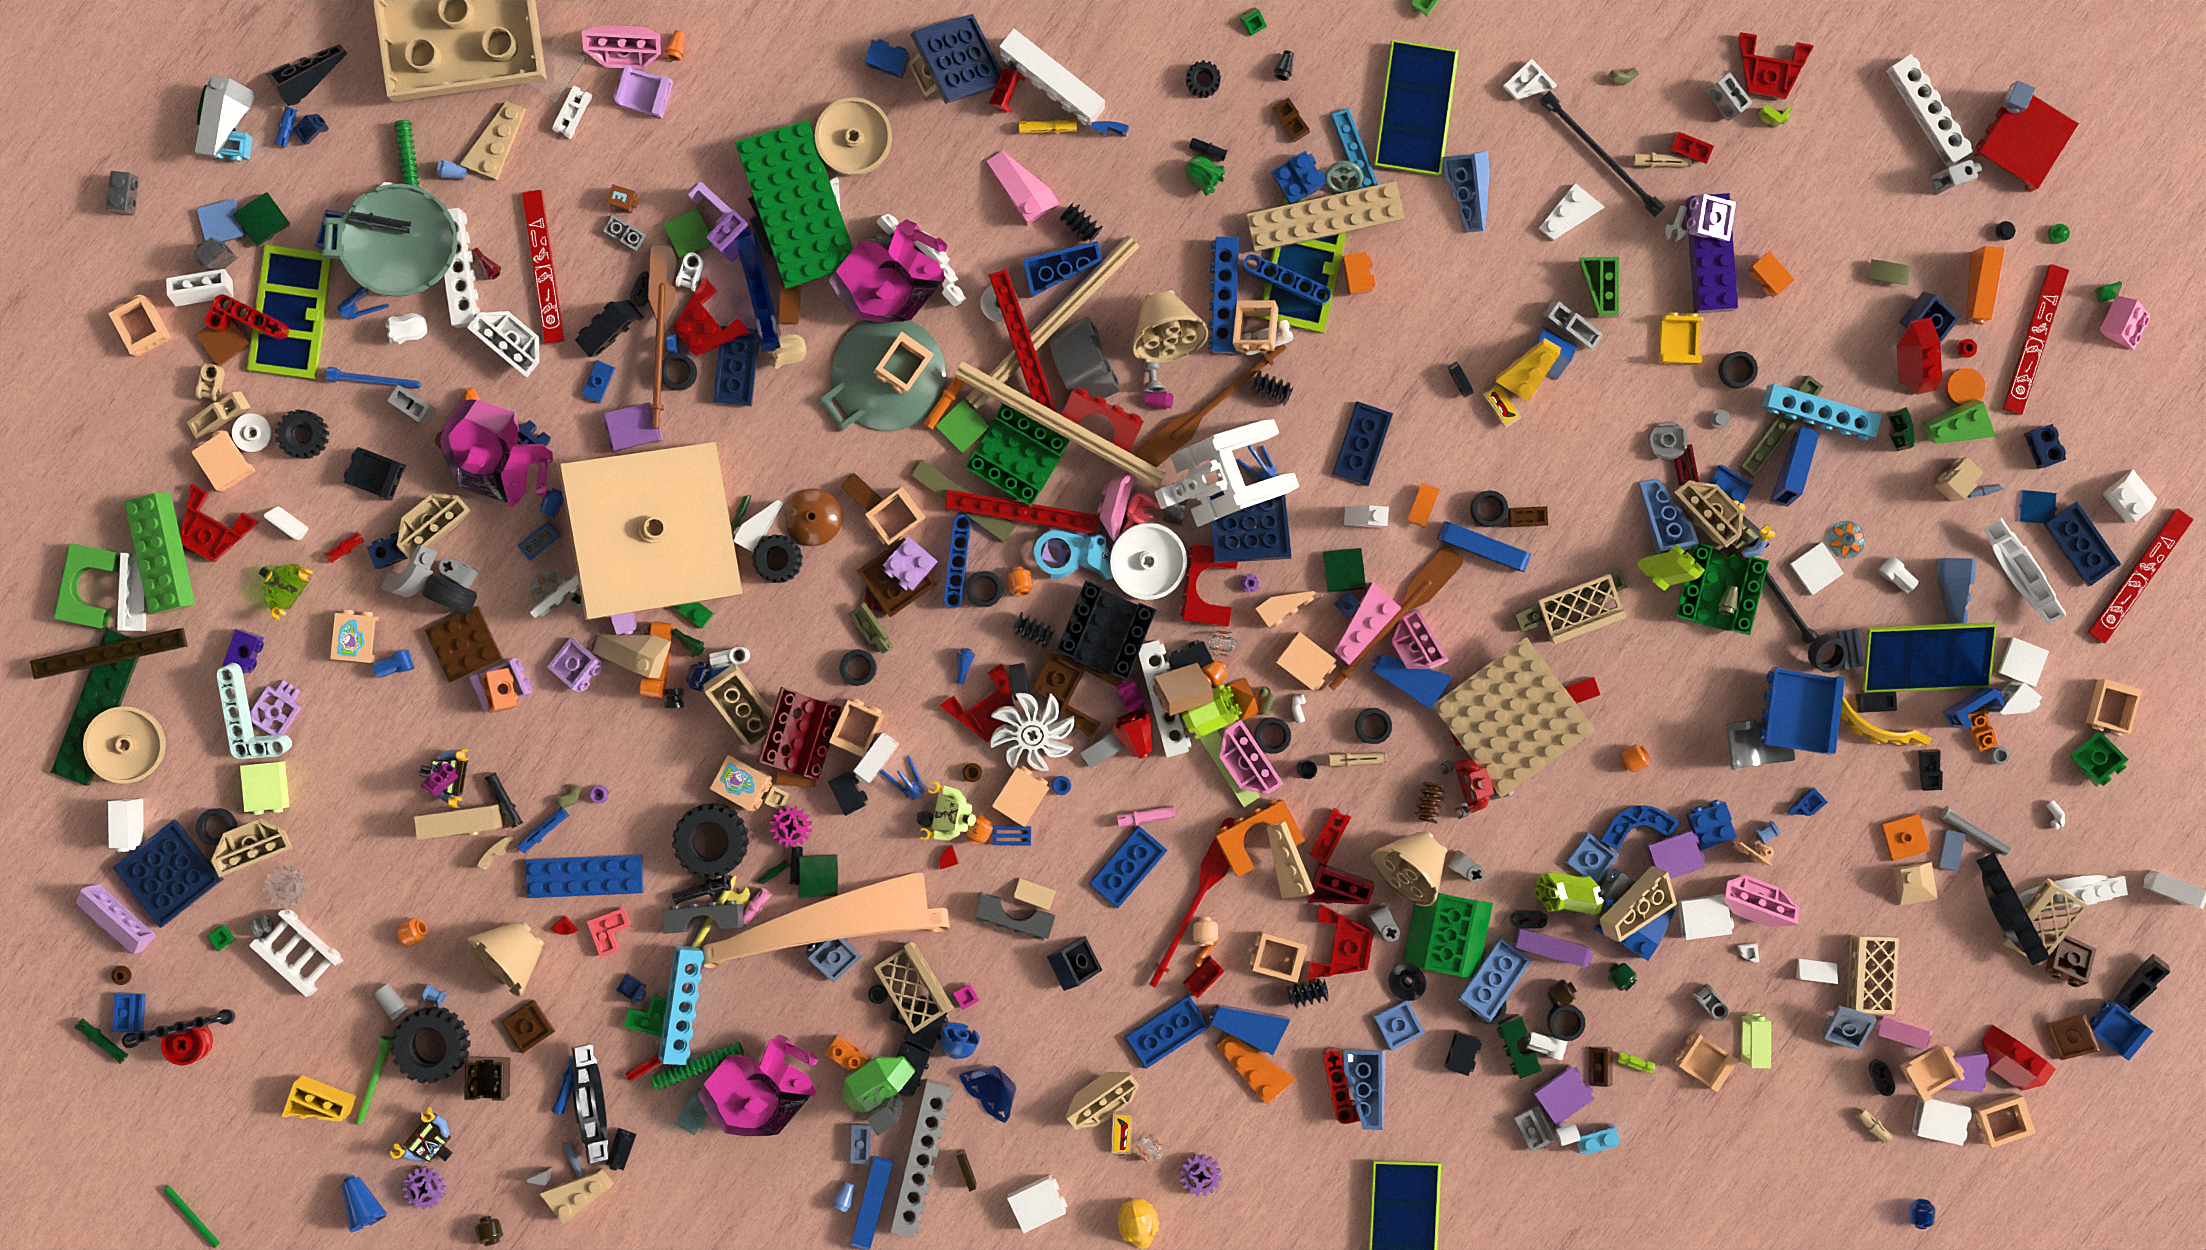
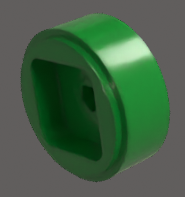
[2048,224,2070,244]

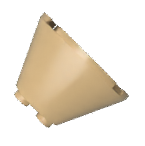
[1132,290,1208,364]
[1371,831,1447,906]
[466,922,544,997]

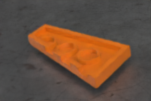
[1216,1034,1295,1104]

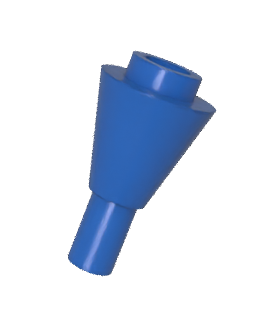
[957,648,975,684]

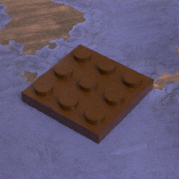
[857,538,937,618]
[425,606,503,682]

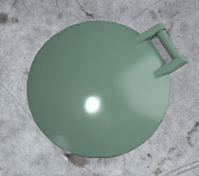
[321,184,457,297]
[818,316,946,432]

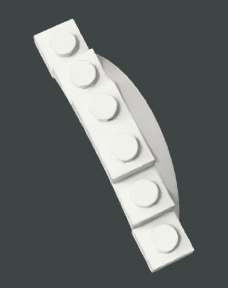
[877,214,966,307]
[1984,518,2066,624]
[2017,875,2128,912]

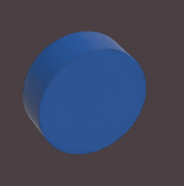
[666,334,679,354]
[1052,776,1071,795]

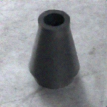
[1274,50,1294,81]

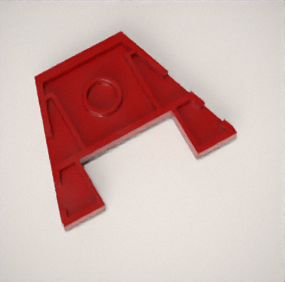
[1738,32,1814,100]
[673,277,750,357]
[180,484,259,562]
[940,663,1015,742]
[1307,904,1374,979]

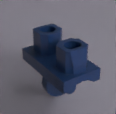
[517,420,551,447]

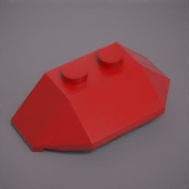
[1896,317,1942,395]
[1981,1025,2056,1091]

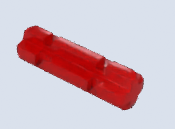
[626,1054,662,1081]

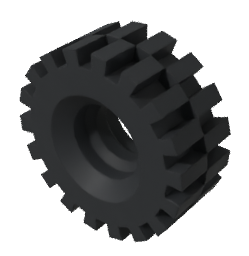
[275,409,329,459]

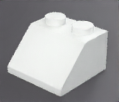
[2102,469,2157,523]
[1986,682,2042,715]

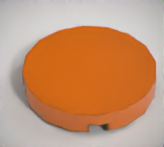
[1945,368,1986,406]

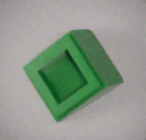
[1239,7,1267,36]
[2095,281,2122,303]

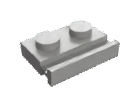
[1513,1104,1557,1152]

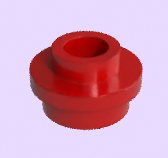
[1957,339,1977,358]

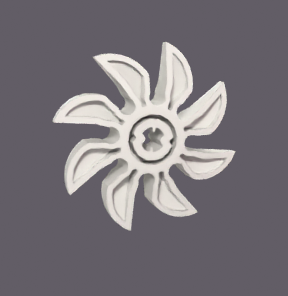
[991,693,1074,771]

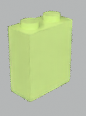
[240,761,289,815]

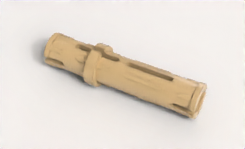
[1632,152,1692,168]
[1328,752,1387,768]

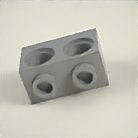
[1705,73,1752,121]
[387,385,436,425]

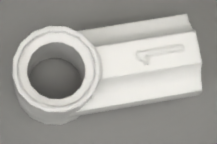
[1878,556,1919,594]
[709,647,750,670]
[1526,1032,1568,1060]
[1554,1121,1580,1146]

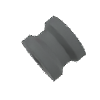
[250,914,274,937]

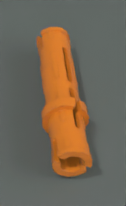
[923,377,965,430]

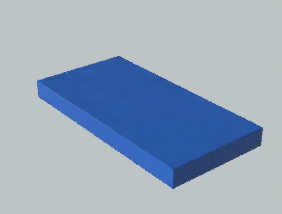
[1089,826,1168,908]
[1125,994,1210,1069]

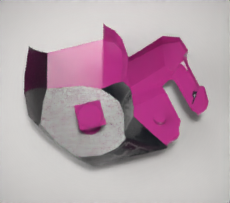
[829,219,947,322]
[440,399,553,507]
[698,1034,819,1136]

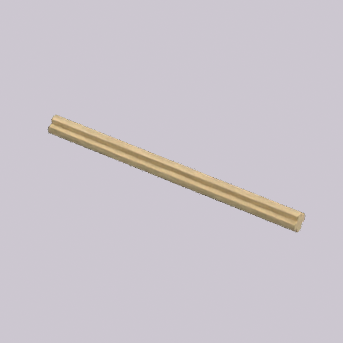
[966,236,1139,410]
[955,362,1166,488]

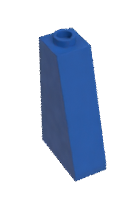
[1770,427,1820,507]
[1371,655,1452,709]
[1209,1004,1290,1055]

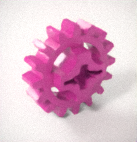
[770,805,812,847]

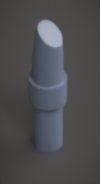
[1968,484,2004,498]
[563,1143,584,1178]

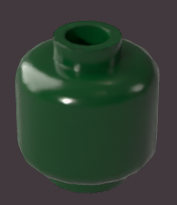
[1608,963,1637,992]

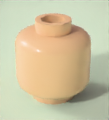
[1193,917,1218,946]

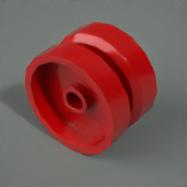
[161,1019,213,1066]

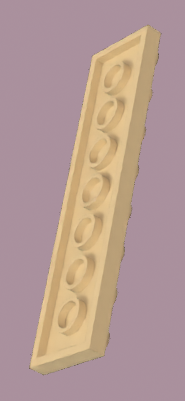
[1246,181,1405,253]

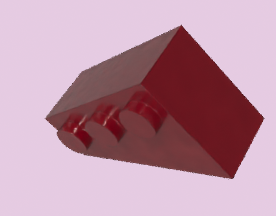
[1306,862,1375,905]

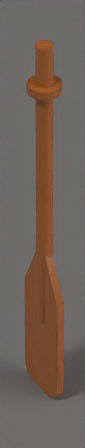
[647,244,677,429]
[1135,344,1286,468]
[1329,546,1463,691]

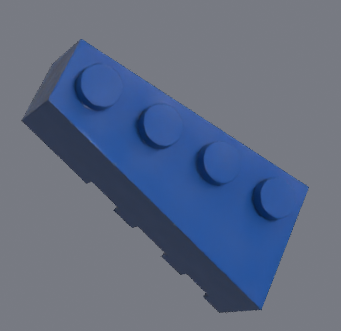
[1023,241,1102,297]

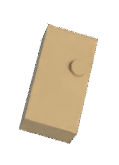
[703,663,772,750]
[414,804,504,840]

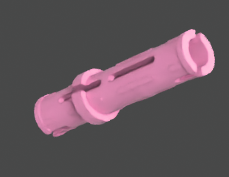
[1117,806,1175,828]

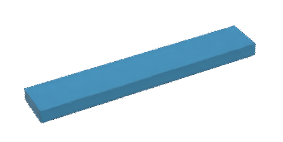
[1330,107,1378,189]

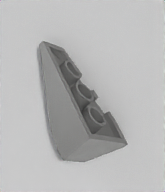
[195,75,255,157]

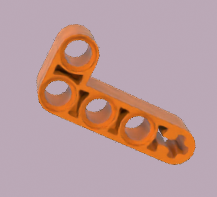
[640,621,673,698]

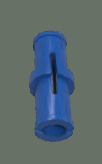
[275,106,298,147]

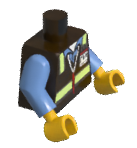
[1718,500,1775,560]
[419,749,469,809]
[389,1107,453,1162]

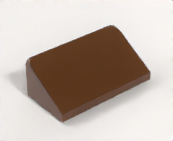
[841,473,882,512]
[1589,1047,1613,1087]

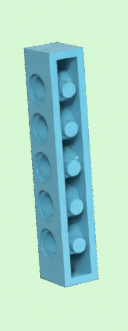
[1761,384,1882,441]
[658,945,704,1065]

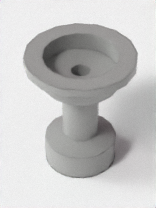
[1143,362,1165,393]

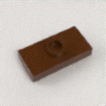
[1508,506,1548,527]

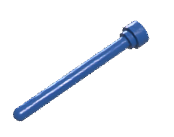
[326,367,421,388]

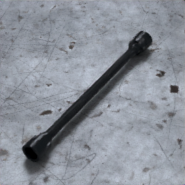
[1538,90,1666,217]

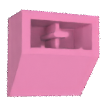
[2100,296,2150,350]

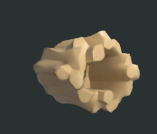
[766,334,807,369]

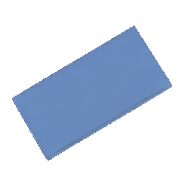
[1458,937,1532,1022]

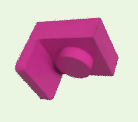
[1115,678,1145,713]

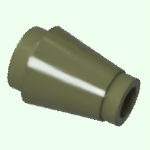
[1717,586,1738,615]

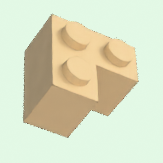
[1934,457,1984,502]

